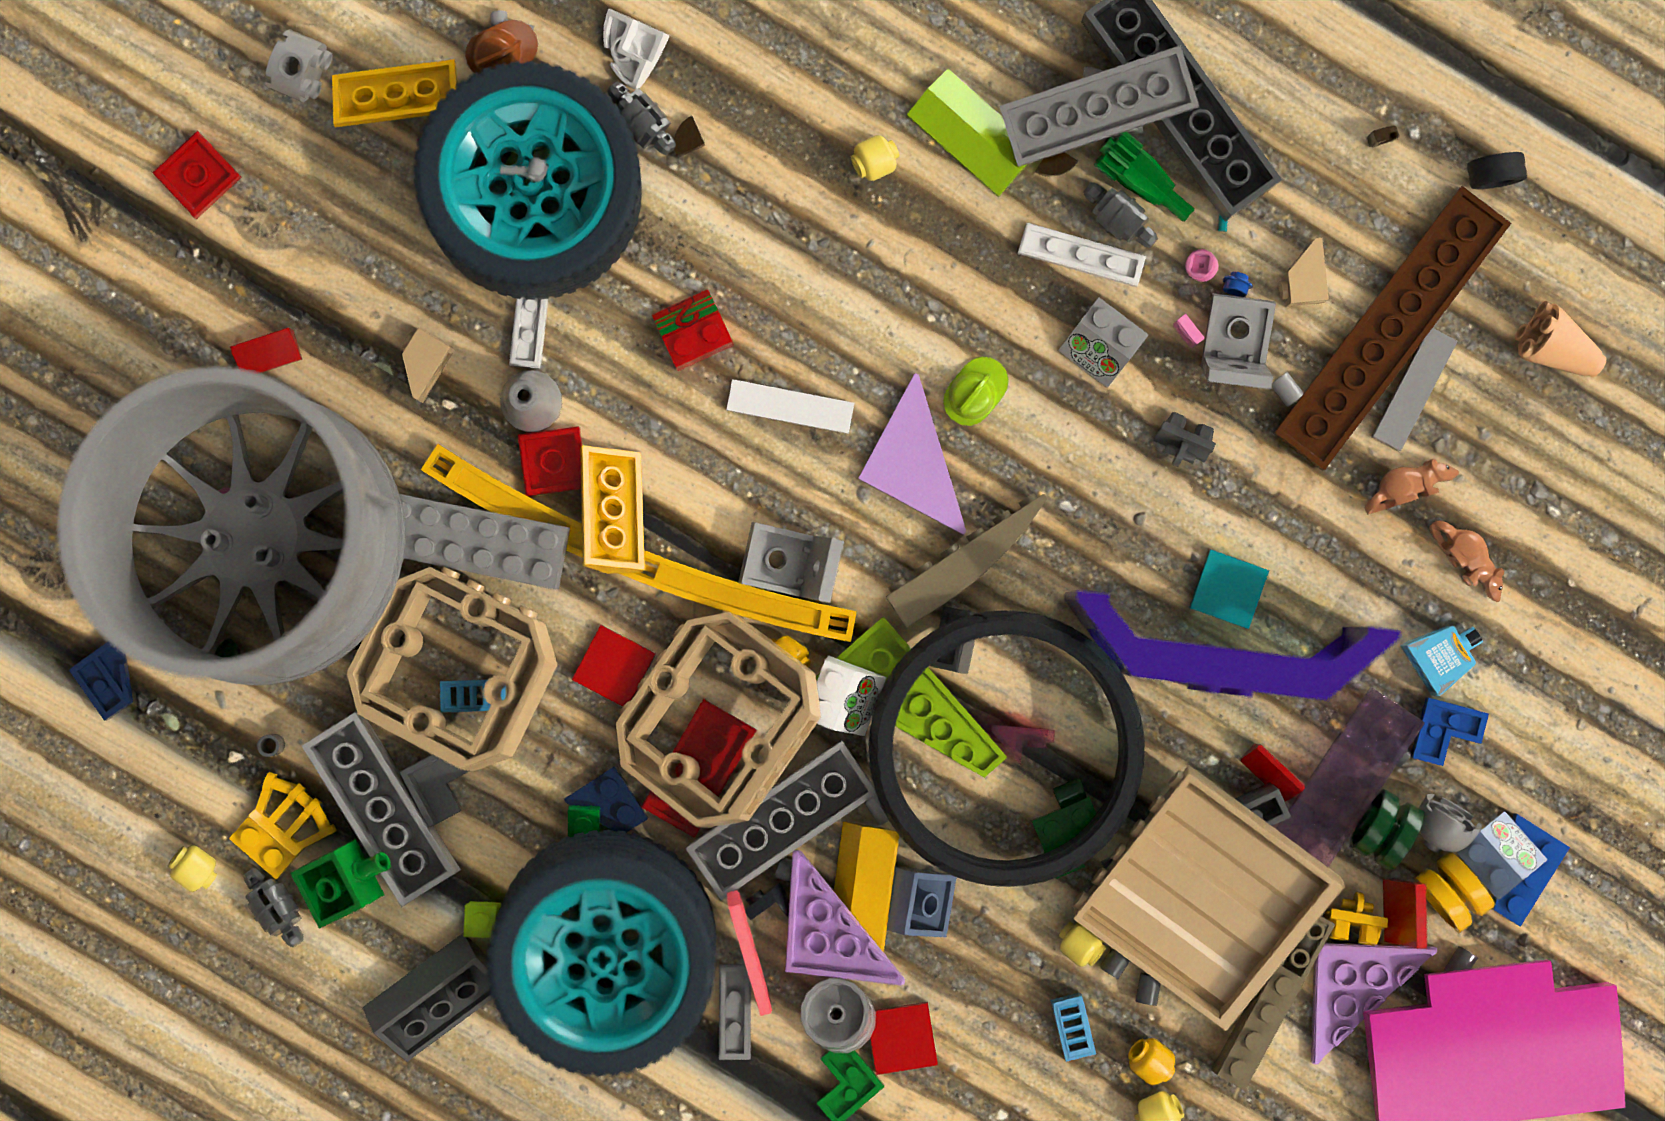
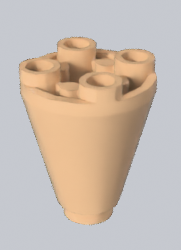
[1515,301,1606,377]

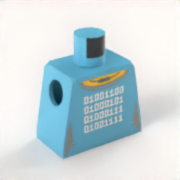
[1400,626,1483,696]

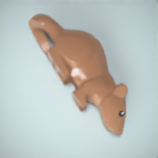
[1364,459,1459,515]
[1429,520,1504,602]

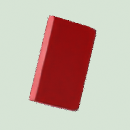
[230,328,303,374]
[1240,744,1305,801]

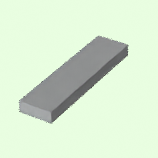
[1371,328,1458,452]

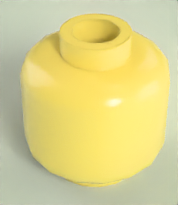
[851,135,899,181]
[168,845,217,892]
[1059,922,1107,967]
[1135,1091,1184,1121]

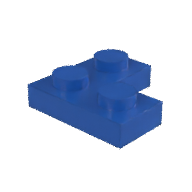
[1410,697,1489,766]

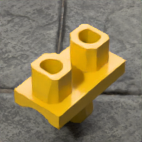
[1324,891,1388,946]

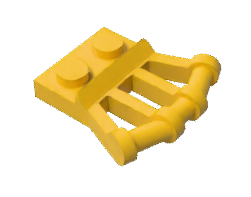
[229,772,337,880]

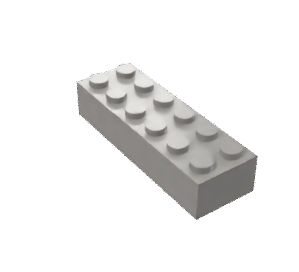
[302,712,461,907]
[685,739,876,900]

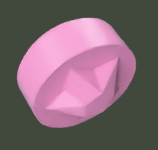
[1185,249,1218,282]

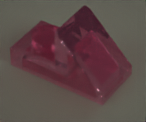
[990,725,1055,765]

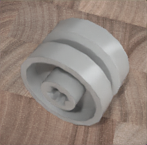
[801,978,876,1053]

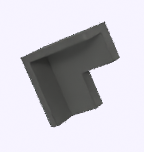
[400,755,470,828]

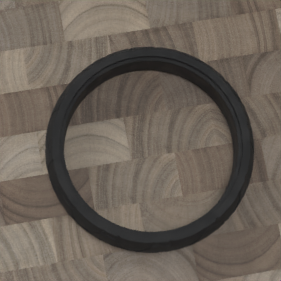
[868,610,1145,887]

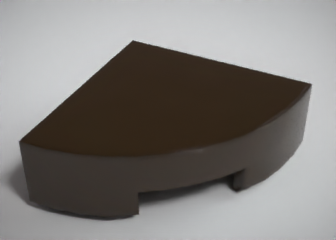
[674,116,705,158]
[1366,126,1400,148]
[1035,152,1078,177]

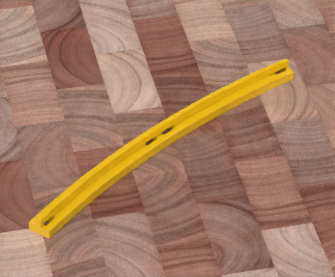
[421,444,857,642]

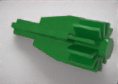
[1094,131,1194,221]

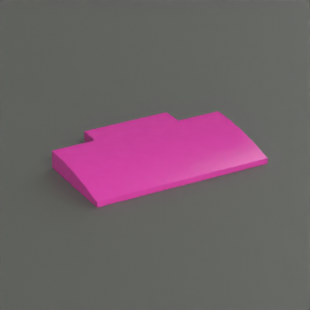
[1363,960,1625,1121]

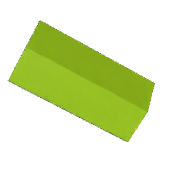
[907,69,1028,197]

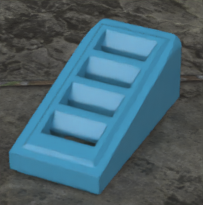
[440,679,506,713]
[1050,992,1096,1062]

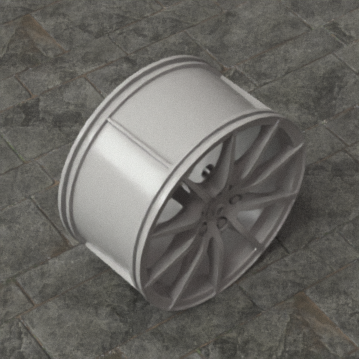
[58,367,405,685]

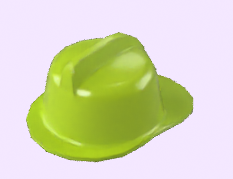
[943,357,1008,426]

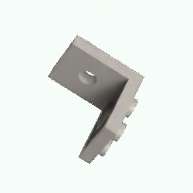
[1201,293,1276,389]
[738,522,844,603]

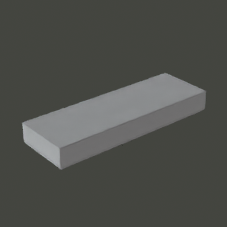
[719,964,751,1060]

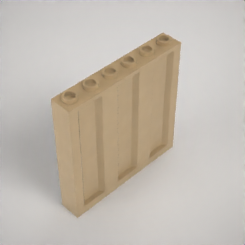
[1072,765,1344,1031]

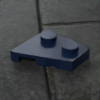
[69,641,133,721]
[564,766,648,833]

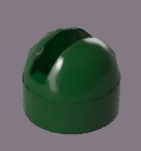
[214,639,241,659]

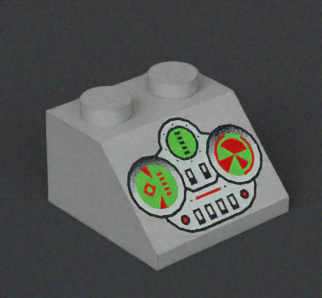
[1058,297,1148,388]

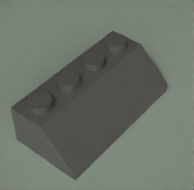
[362,933,493,1062]

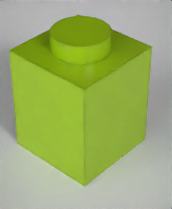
[463,901,501,938]

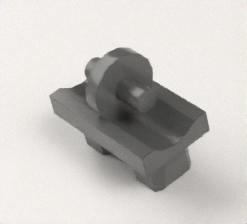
[1153,412,1216,467]

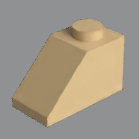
[1279,238,1329,307]
[402,328,455,403]

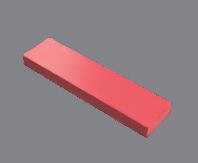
[727,890,772,1016]

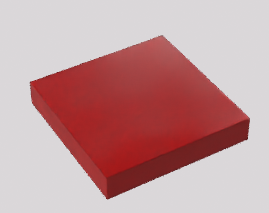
[152,130,242,219]
[518,426,582,497]
[572,625,657,707]
[1383,879,1427,949]
[870,1002,938,1075]

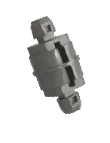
[607,81,676,155]
[1083,182,1158,248]
[244,868,304,947]

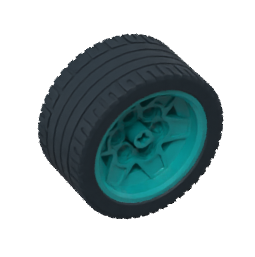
[413,61,642,300]
[486,830,716,1077]

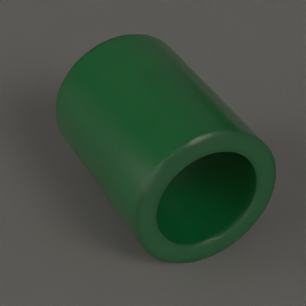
[1053,778,1087,809]

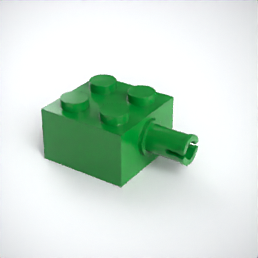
[290,839,391,929]

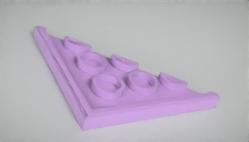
[858,373,966,535]
[785,850,905,985]
[1311,942,1437,1064]

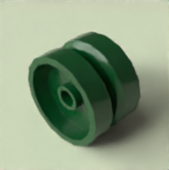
[1349,788,1424,871]

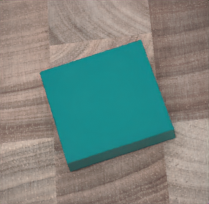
[1189,549,1270,629]

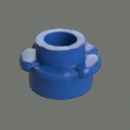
[1223,272,1253,297]

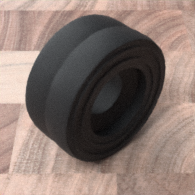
[1467,152,1527,190]

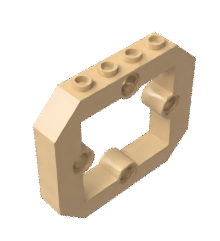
[347,566,557,772]
[616,612,821,828]

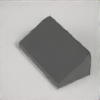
[931,606,977,674]

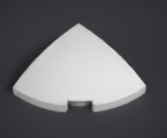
[603,8,670,90]

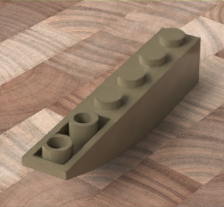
[886,493,1047,628]
[1211,916,1335,1091]

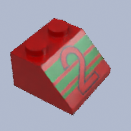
[652,289,734,371]

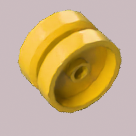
[1415,852,1495,934]

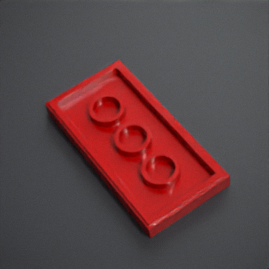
[641,699,757,838]

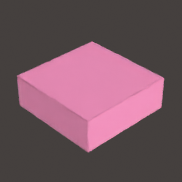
[1173,314,1205,348]

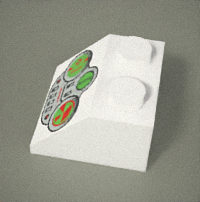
[817,656,887,736]

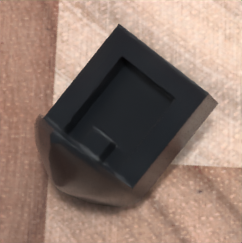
[744,883,790,921]

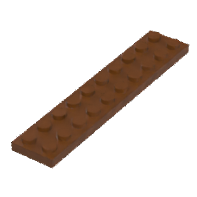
[1273,186,1512,471]

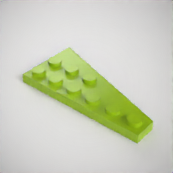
[816,617,1007,778]

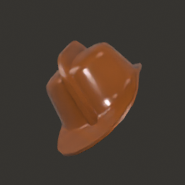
[465,20,538,74]

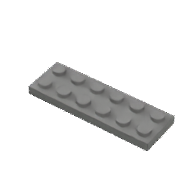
[999,45,1199,167]
[399,493,570,589]

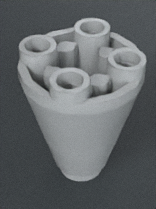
[500,370,562,432]

